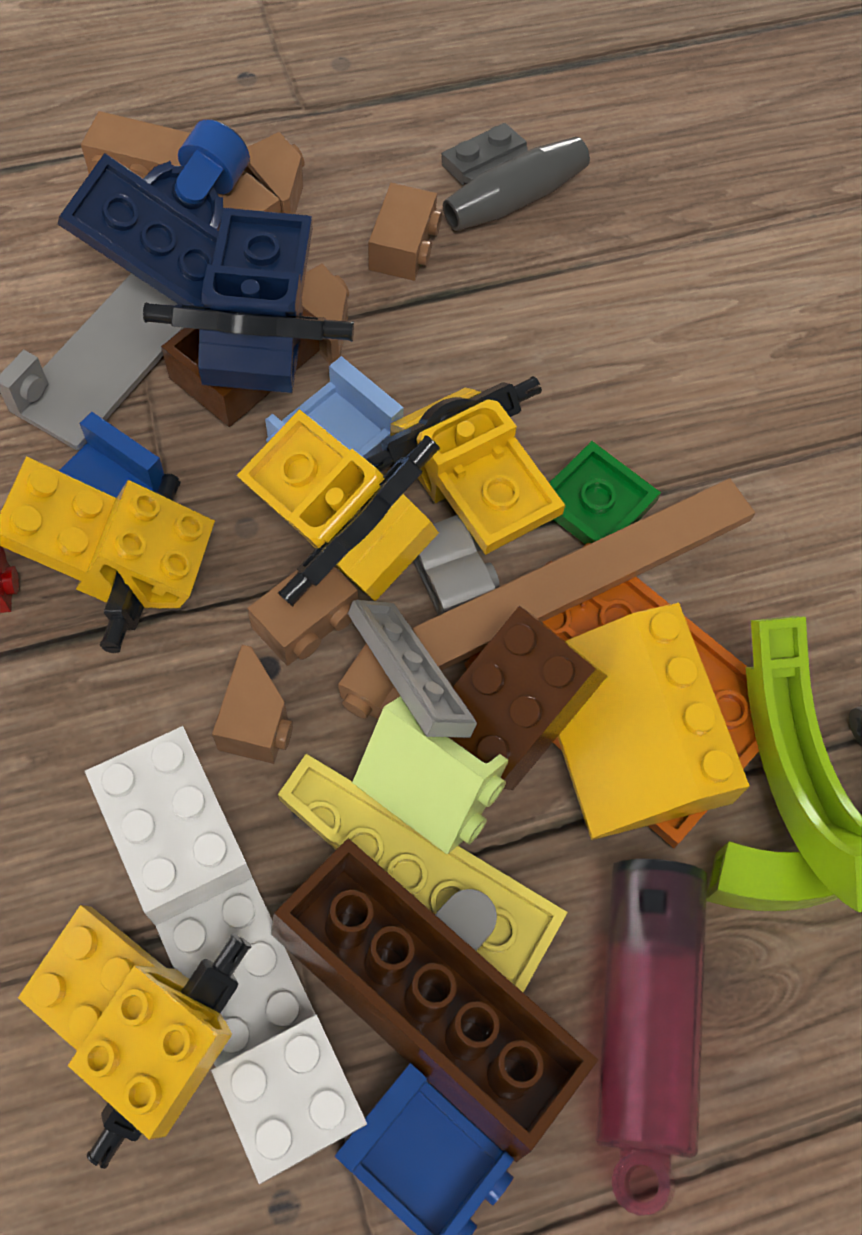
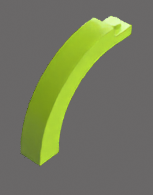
[745,616,862,912]
[705,841,838,911]

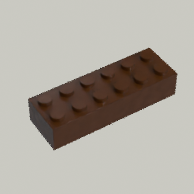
[271,838,599,1162]

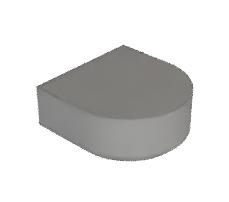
[435,889,497,951]

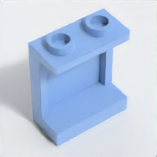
[265,356,404,458]

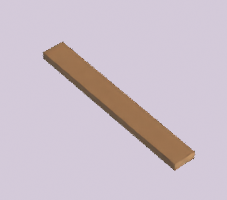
[412,478,755,671]

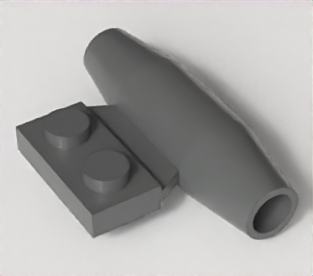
[441,123,590,231]

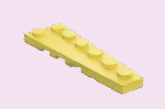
[278,754,568,992]

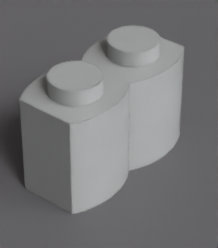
[413,515,500,616]

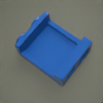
[335,1063,514,1235]

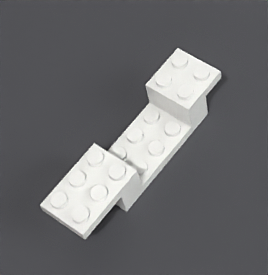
[85,726,367,1184]

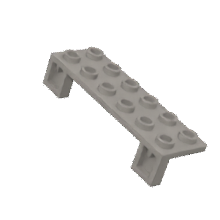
[0,273,183,450]

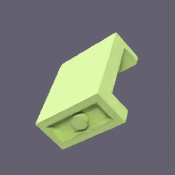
[352,696,509,855]

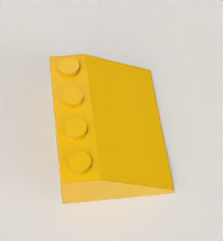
[558,603,750,840]

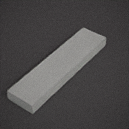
[348,600,477,738]

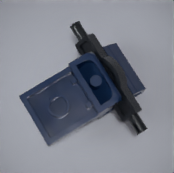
[143,208,354,393]

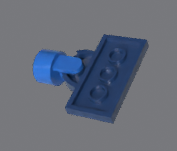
[57,120,250,306]

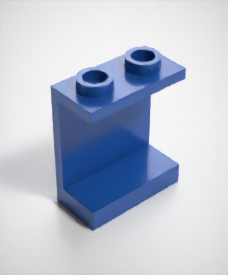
[59,411,164,498]

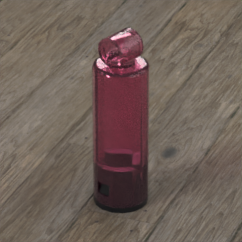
[595,859,707,1216]

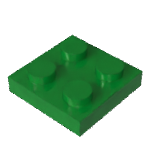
[549,441,661,544]

